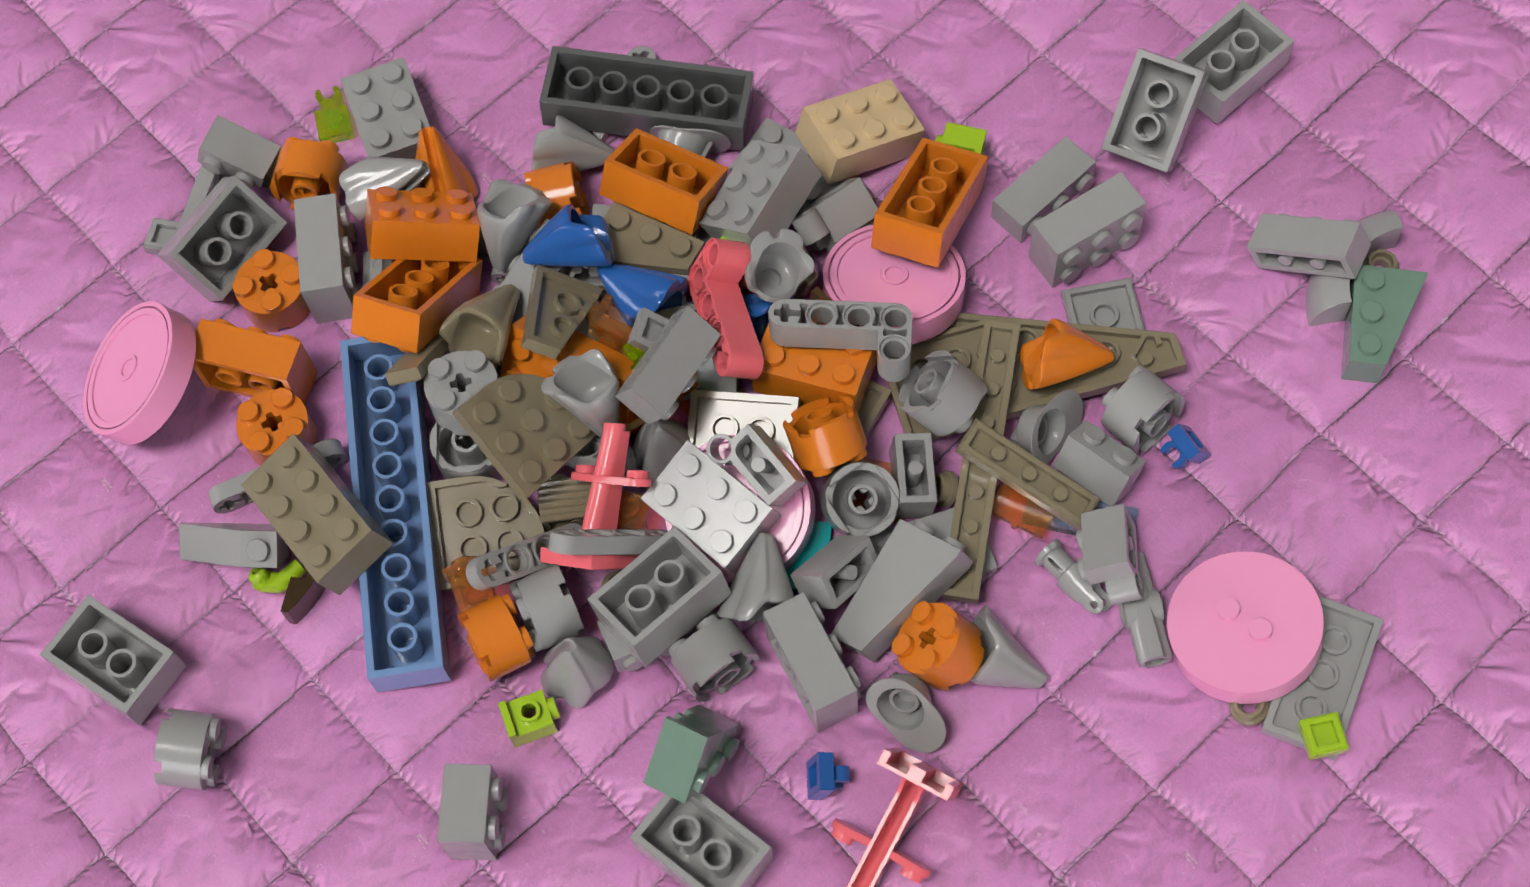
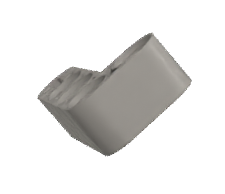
[768,299,913,382]

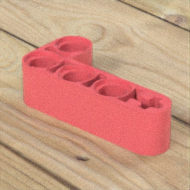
[688,238,764,380]

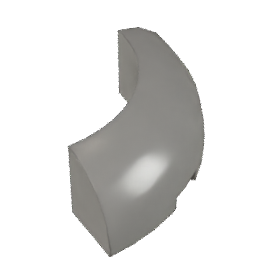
[1306,210,1404,327]

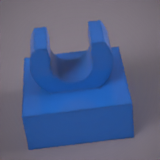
[1161,423,1211,469]
[806,752,850,800]

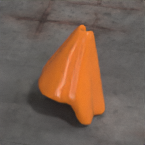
[415,127,478,198]
[1019,319,1114,390]

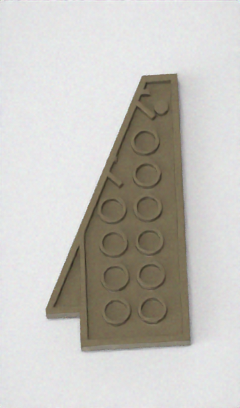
[887,313,1187,441]

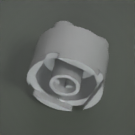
[424,350,498,436]
[899,350,987,436]
[1101,365,1185,454]
[429,422,502,480]
[820,462,899,536]
[509,564,585,652]
[668,615,759,702]
[154,708,226,790]

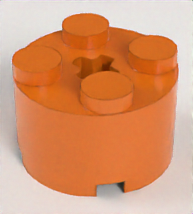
[270,137,347,210]
[524,161,590,226]
[232,249,310,332]
[236,388,318,466]
[783,396,867,477]
[457,594,535,682]
[891,601,984,691]

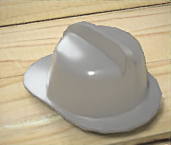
[650,125,731,158]
[1010,389,1083,464]
[866,672,947,753]

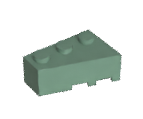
[1341,265,1429,384]
[643,705,740,804]

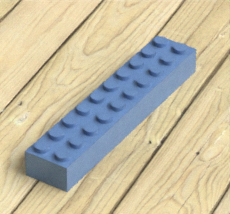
[340,337,451,693]

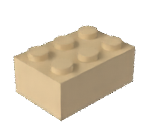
[795,79,925,185]

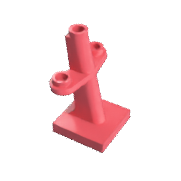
[540,422,653,570]
[831,747,964,887]

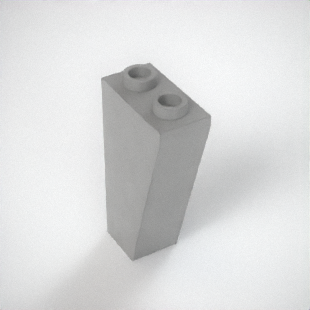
[832,519,973,662]

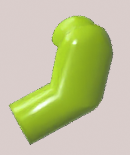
[248,559,307,593]

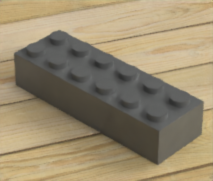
[539,46,754,151]

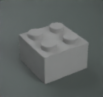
[437,764,508,861]

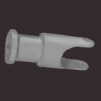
[1034,539,1112,614]

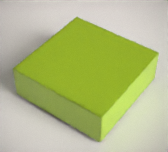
[1297,711,1349,760]

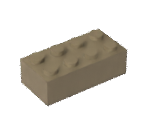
[241,433,393,595]

